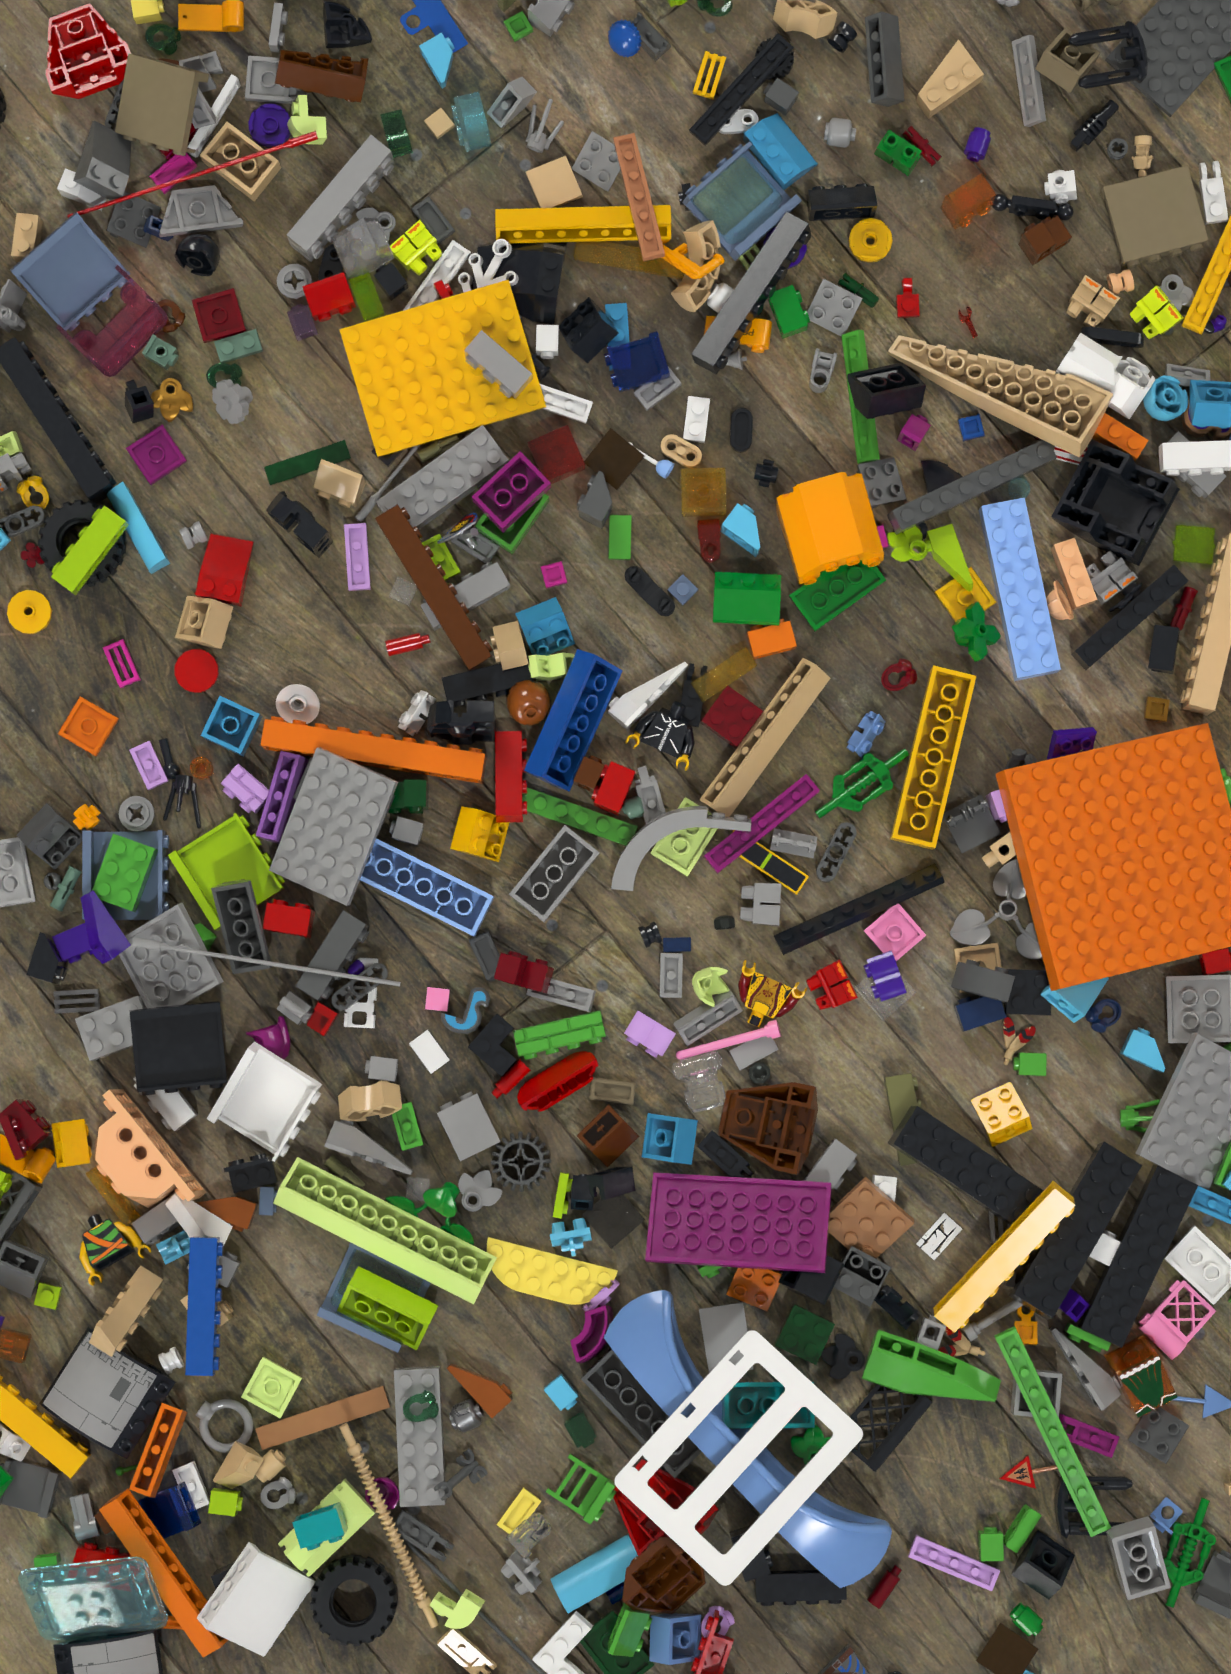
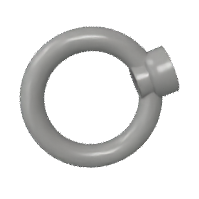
[195,1399,253,1453]

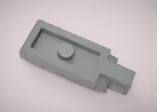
[635,766,666,824]

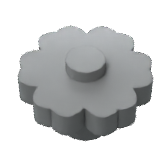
[212,379,253,424]

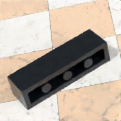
[442,657,533,708]
[755,1570,847,1606]

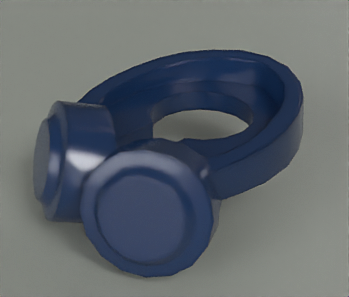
[1085,999,1121,1033]

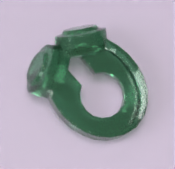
[697,0,733,17]
[145,23,181,55]
[206,363,243,388]
[403,1390,439,1422]

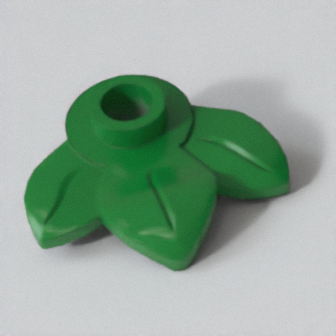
[791,1425,831,1465]

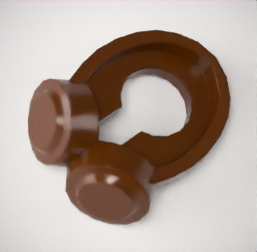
[154,299,186,333]

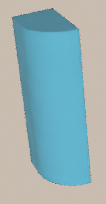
[107,482,170,574]
[551,1534,638,1614]

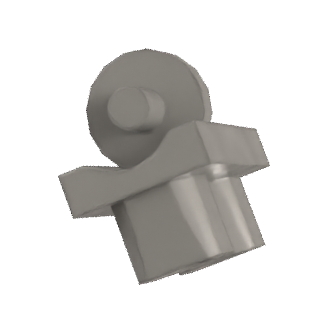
[501,1550,542,1595]

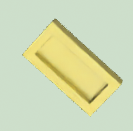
[497,1487,542,1538]

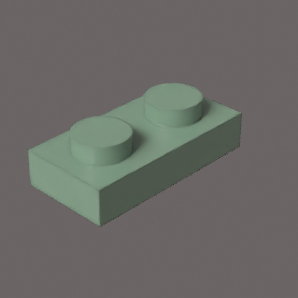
[214,329,263,364]

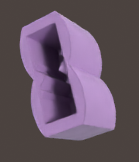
[624,1011,676,1058]

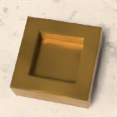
[1143,696,1170,722]

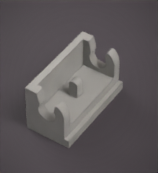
[132,1198,180,1246]

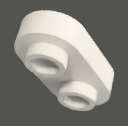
[719,109,759,134]

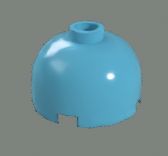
[1143,375,1188,421]

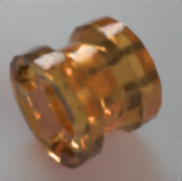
[189,757,214,780]

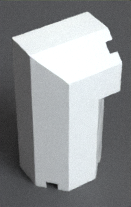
[1056,333,1155,419]

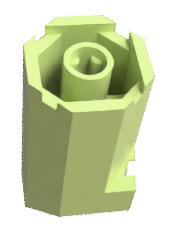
[278,1479,376,1577]

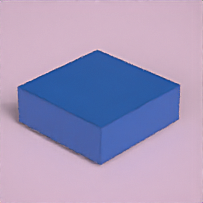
[958,414,985,441]

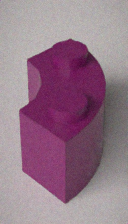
[570,1305,614,1363]

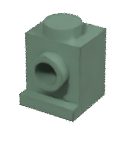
[142,334,179,370]

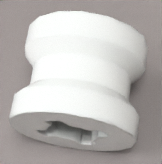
[158,1346,184,1375]

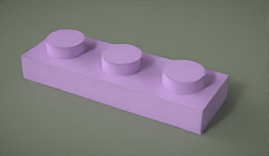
[344,523,371,591]

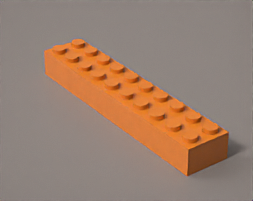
[261,716,487,784]

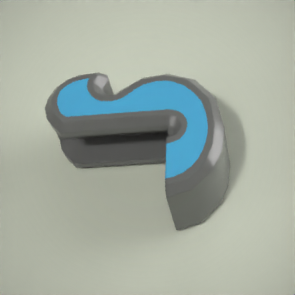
[441,987,490,1034]

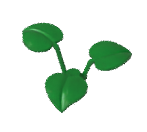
[384,1182,474,1246]

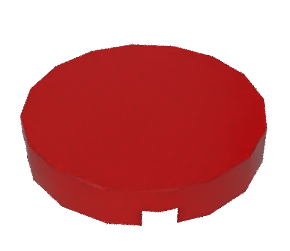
[175,649,219,693]

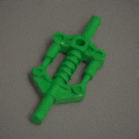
[815,748,909,819]
[1163,1497,1216,1608]

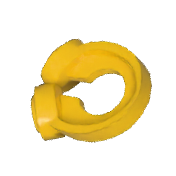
[16,476,49,511]

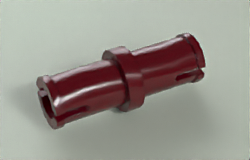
[901,125,942,167]

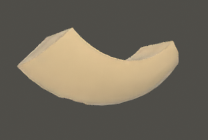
[671,220,721,312]

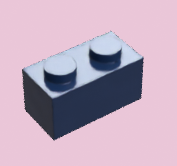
[143,215,173,242]
[663,937,691,952]

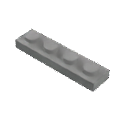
[1012,35,1046,127]

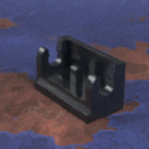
[1148,625,1180,674]
[586,1167,636,1200]

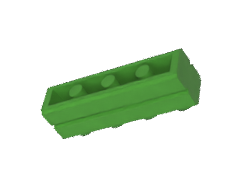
[513,1010,606,1060]

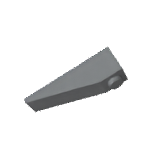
[1049,1327,1121,1411]

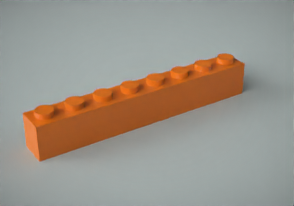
[99,1489,228,1657]

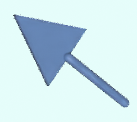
[1162,1384,1231,1418]

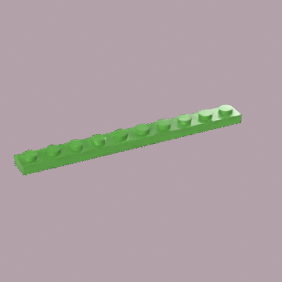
[994,1326,1111,1537]

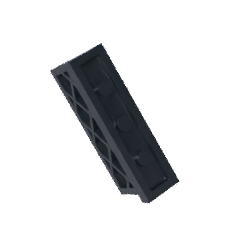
[850,1384,933,1472]

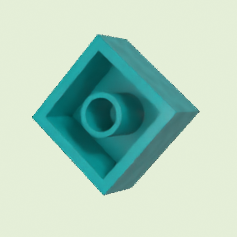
[292,1502,348,1551]

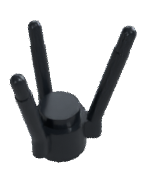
[163,775,201,829]

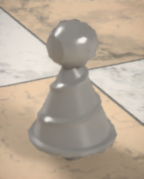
[726,348,747,370]

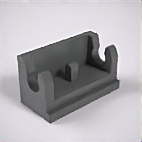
[629,12,671,62]

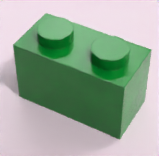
[767,285,810,339]

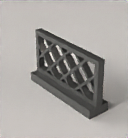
[0,1164,43,1249]

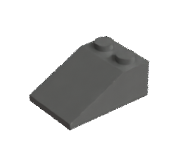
[73,121,131,200]

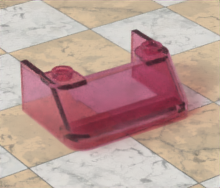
[56,265,168,377]

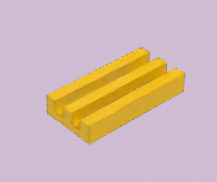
[693,51,726,100]

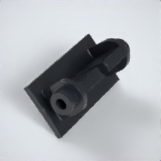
[874,1285,920,1330]

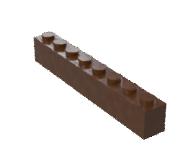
[375,504,493,671]

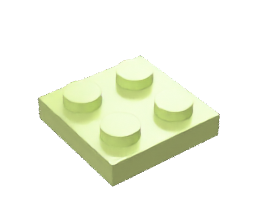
[241,1357,302,1418]

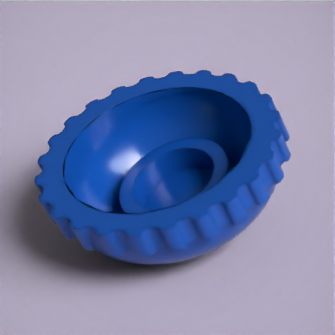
[608,20,642,57]

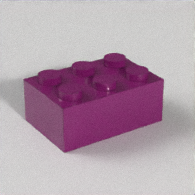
[472,451,551,533]

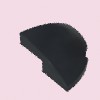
[323,1,372,48]
[921,460,963,493]

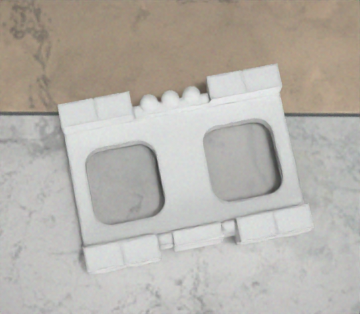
[344,986,377,1028]

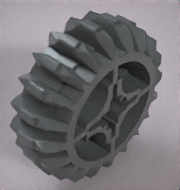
[491,1131,551,1192]

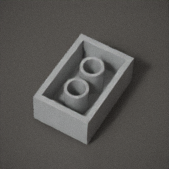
[464,330,533,399]
[75,996,146,1061]
[1106,1516,1171,1600]

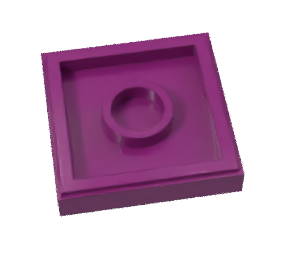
[126,425,187,485]

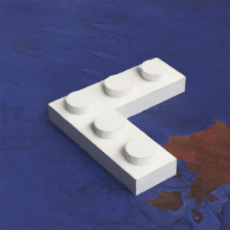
[532,1611,593,1674]

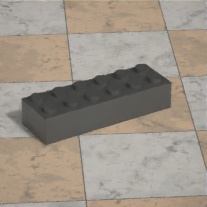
[581,1348,702,1478]

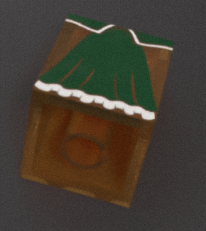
[1104,1335,1177,1417]

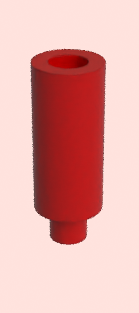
[385,633,431,656]
[491,1059,531,1099]

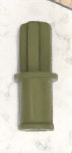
[417,434,460,463]
[324,1155,365,1189]

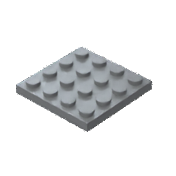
[119,903,224,1008]

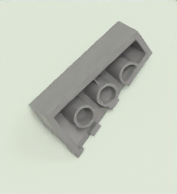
[527,0,575,37]

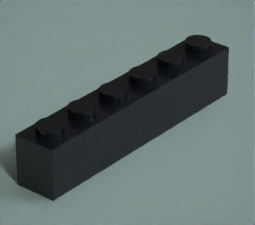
[1071,565,1188,671]

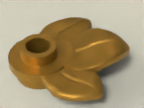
[151,378,193,422]

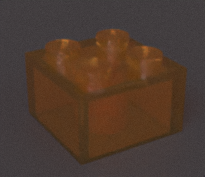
[941,173,996,229]

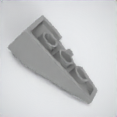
[324,1120,413,1175]

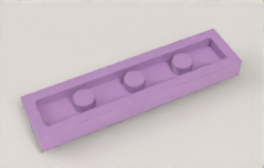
[908,1535,1000,1591]

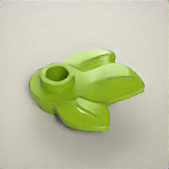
[887,526,928,562]

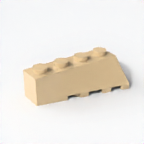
[89,1266,163,1357]

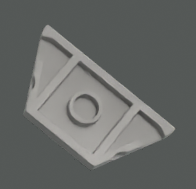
[159,185,243,237]

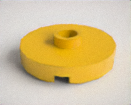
[848,218,893,263]
[7,590,52,634]

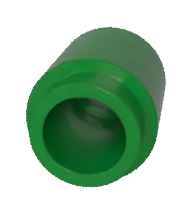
[1009,1603,1043,1637]

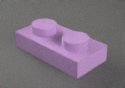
[129,741,169,790]

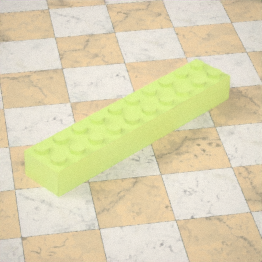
[273,1157,497,1304]

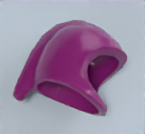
[246,1016,290,1060]

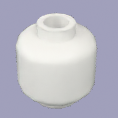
[707,283,734,313]

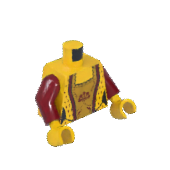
[738,960,807,1027]

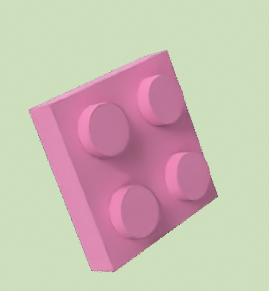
[864,903,926,961]

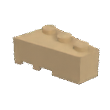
[916,39,984,119]

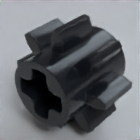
[754,459,779,488]

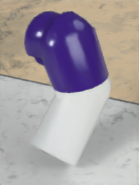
[348,958,379,975]

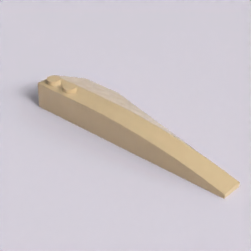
[888,335,1113,458]

